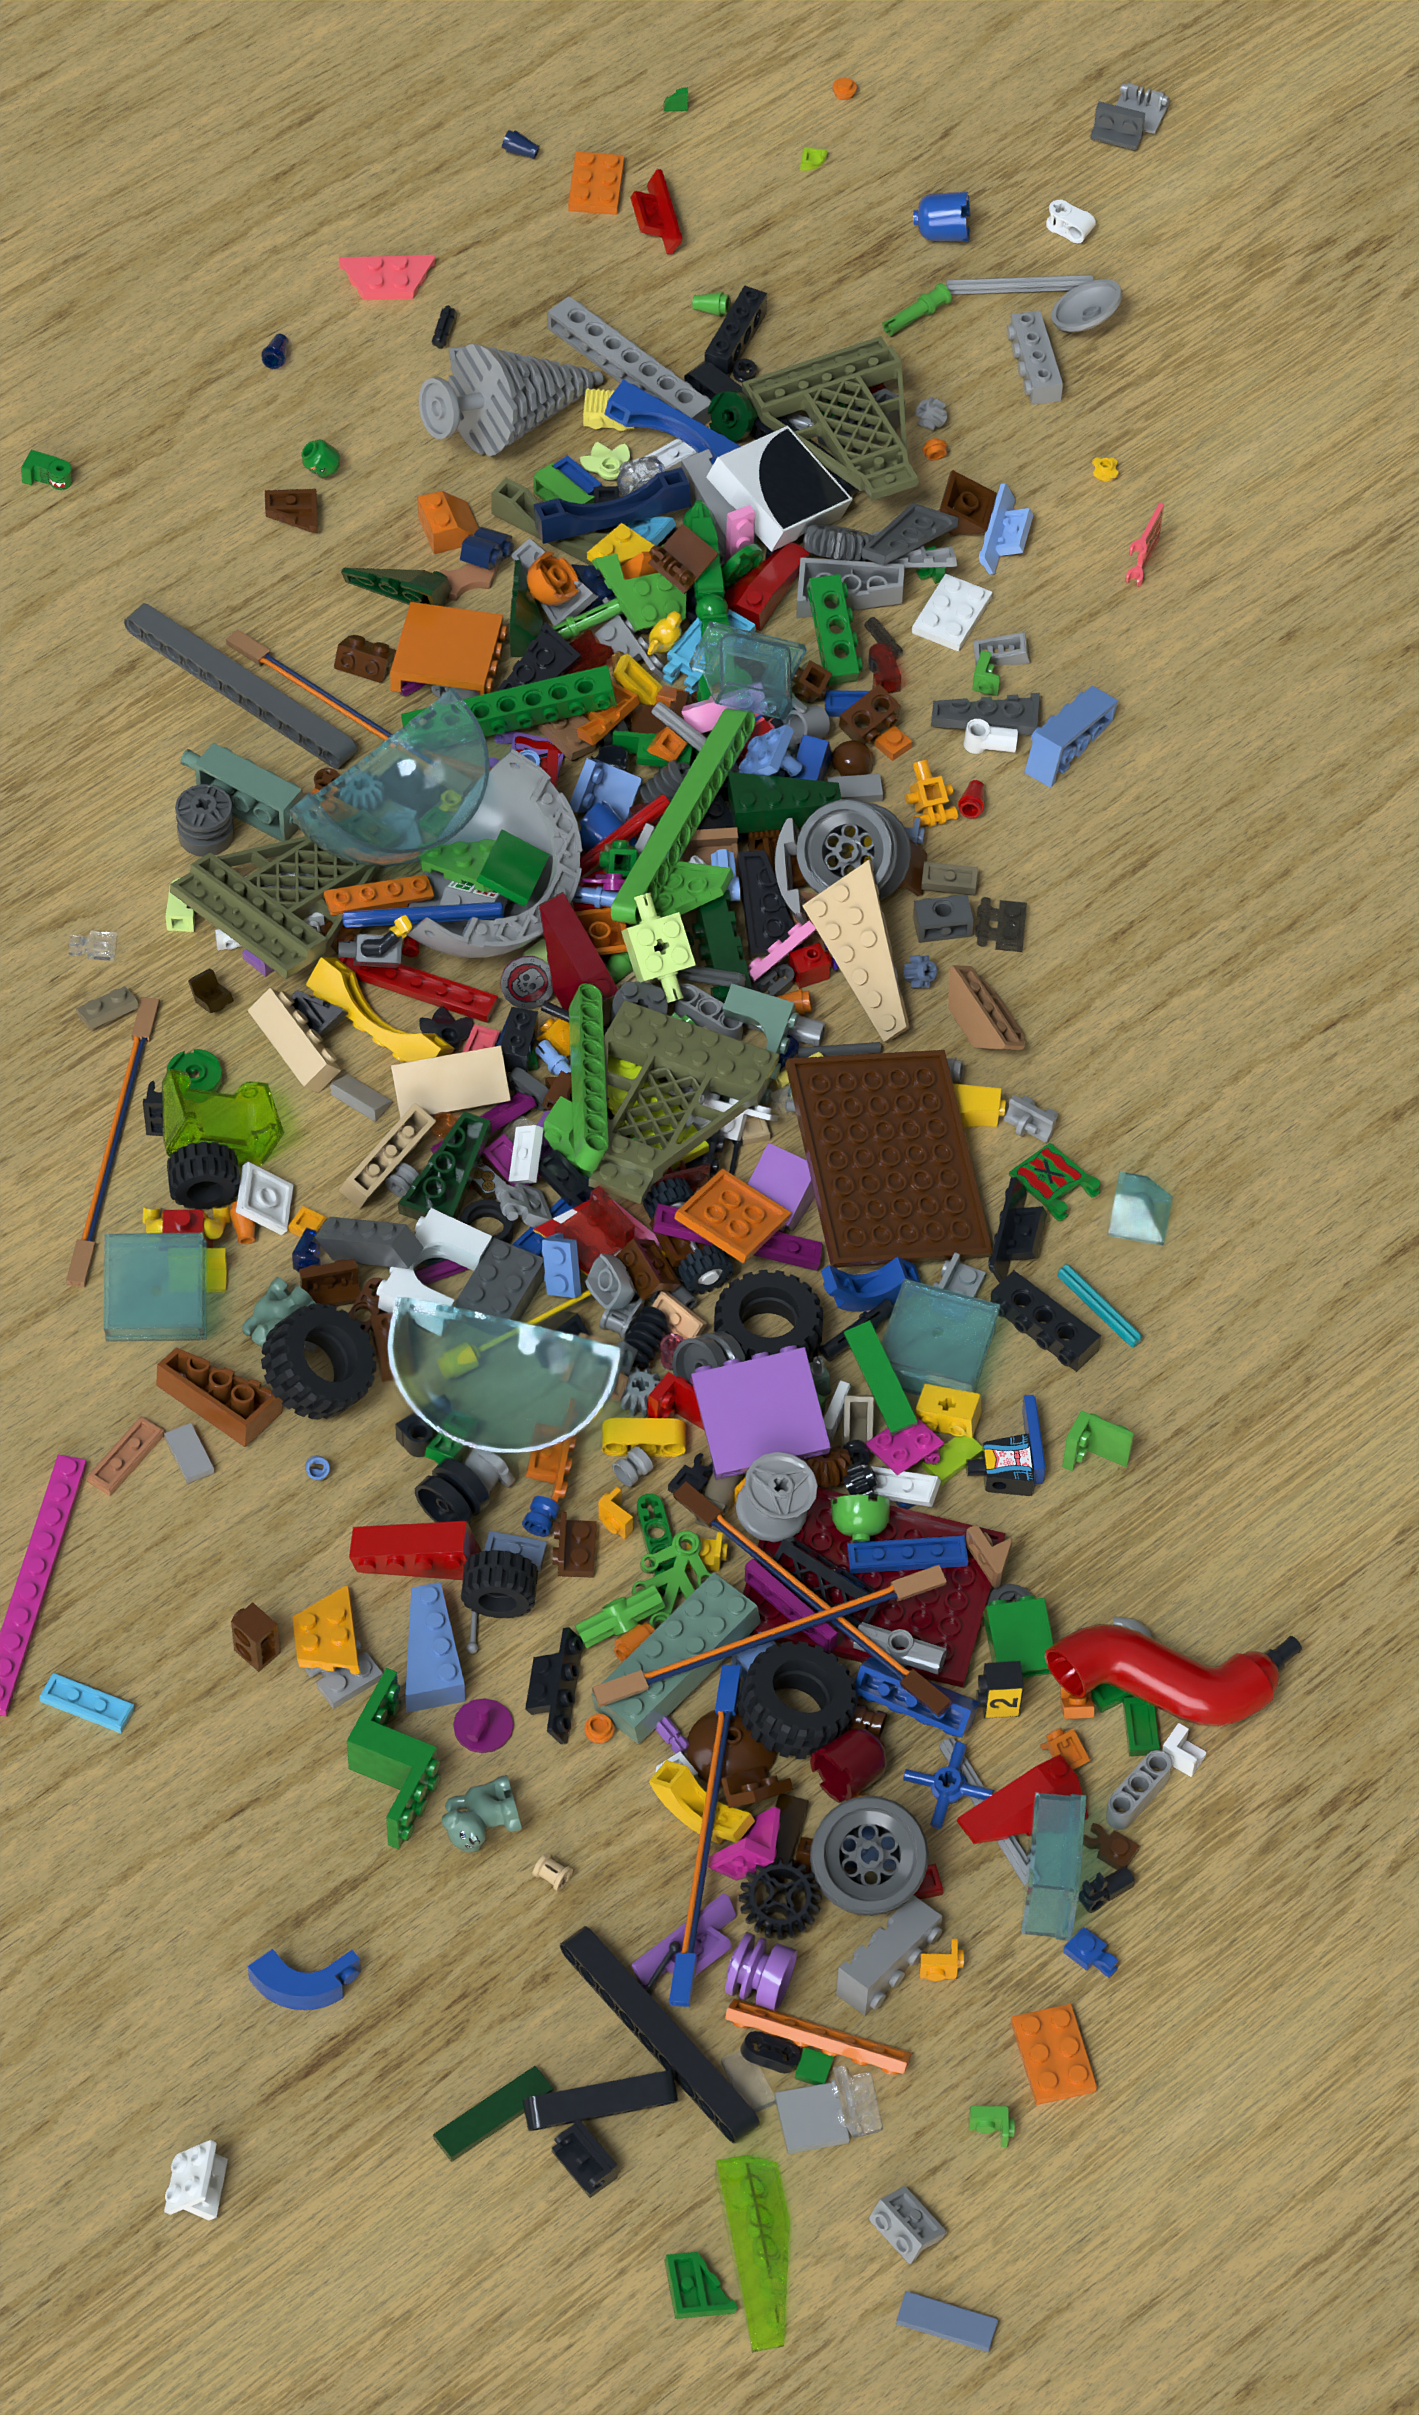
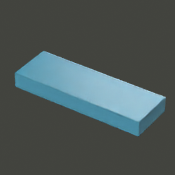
[40,1673,134,1733]

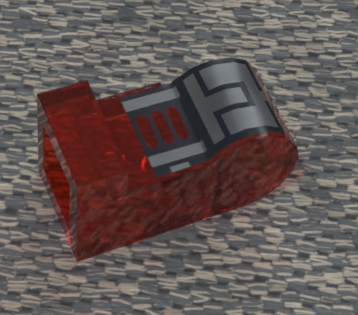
[868,643,902,694]

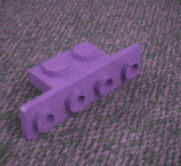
[632,1893,736,1986]

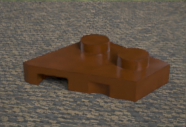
[265,489,318,533]

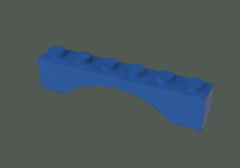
[604,379,741,466]

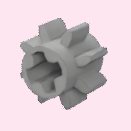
[916,397,947,430]

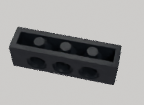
[704,285,767,377]
[990,1270,1101,1372]

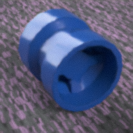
[522,1496,560,1537]

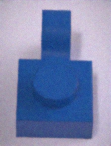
[1063,1927,1118,1978]

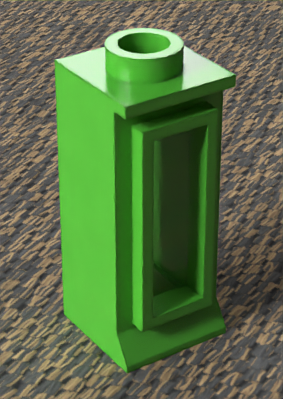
[534,462,594,504]

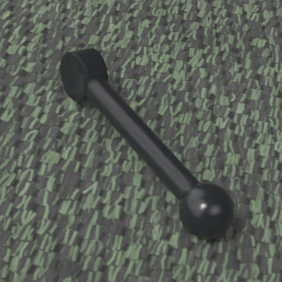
[729,1137,743,1175]
[642,1941,681,1996]

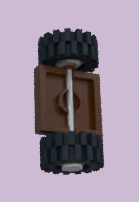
[643,1177,734,1295]

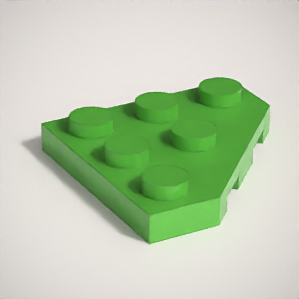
[418,839,496,892]
[629,861,734,925]

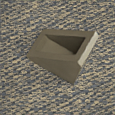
[843,1395,874,1453]

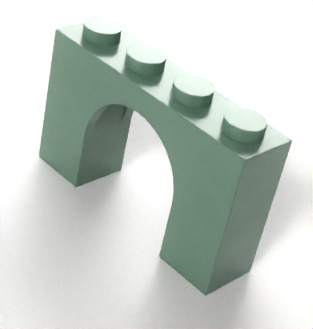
[710,983,799,1109]

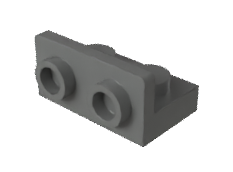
[1090,101,1146,150]

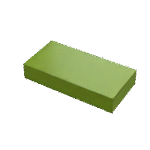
[922,1436,982,1486]

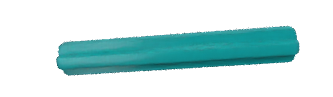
[1058,1264,1142,1347]

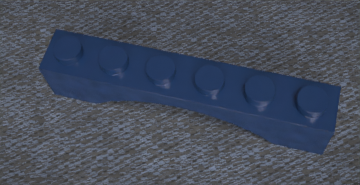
[534,467,691,544]

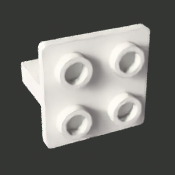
[164,2140,228,2220]

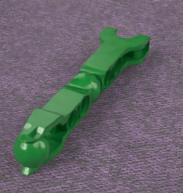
[683,500,752,702]

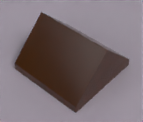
[939,470,997,535]

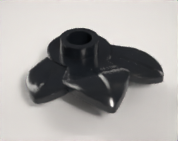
[419,1006,473,1052]

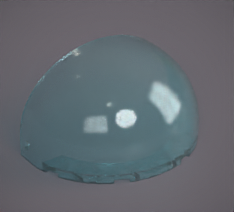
[288,687,489,865]
[388,1296,625,1453]

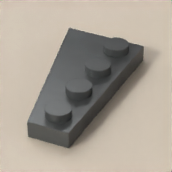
[862,503,958,565]

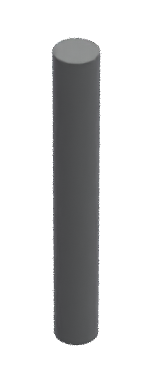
[797,1042,881,1058]

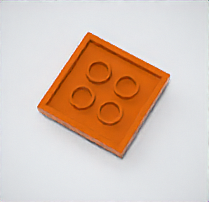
[674,1168,791,1264]

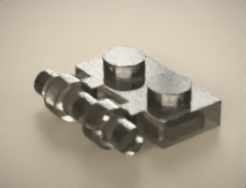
[975,897,1027,952]

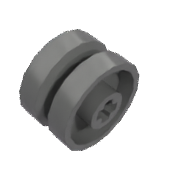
[672,1331,745,1386]

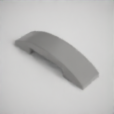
[775,818,807,925]

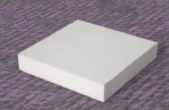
[236,1162,294,1235]

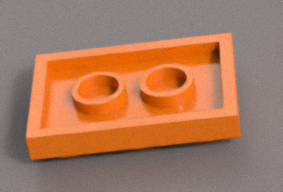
[568,151,624,215]
[1011,2004,1097,2105]

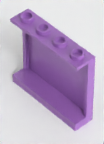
[690,1345,831,1480]

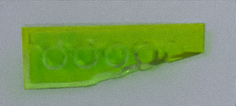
[715,2155,790,2353]

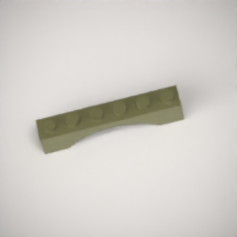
[491,477,609,569]

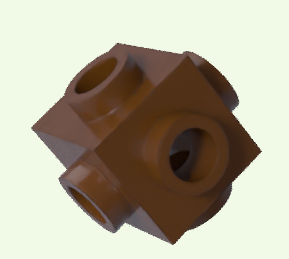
[789,660,832,704]

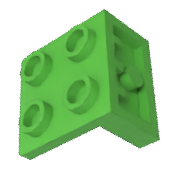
[1062,1410,1134,1471]

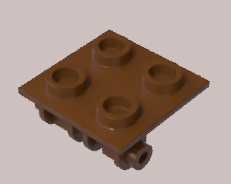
[649,523,719,594]

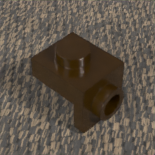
[188,968,234,1014]

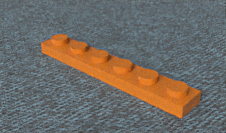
[725,1999,912,2075]

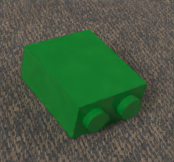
[983,1595,1053,1678]

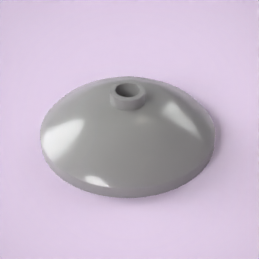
[1051,279,1123,332]

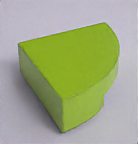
[800,147,828,171]

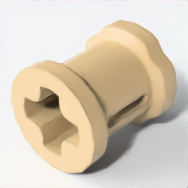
[532,1852,573,1892]

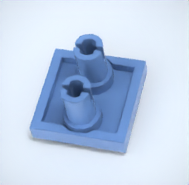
[739,724,802,777]

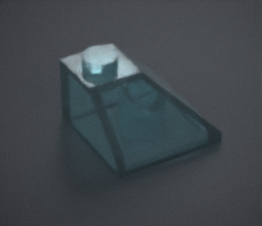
[1108,1171,1172,1246]

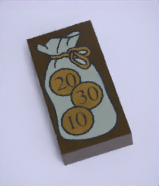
[472,1154,511,1200]

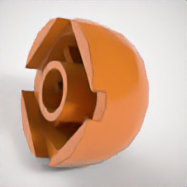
[526,552,579,606]

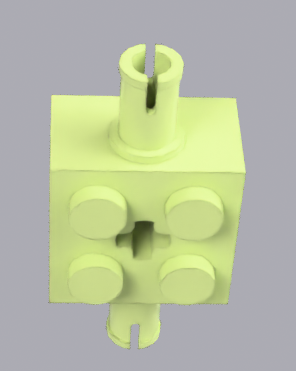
[621,892,696,1003]

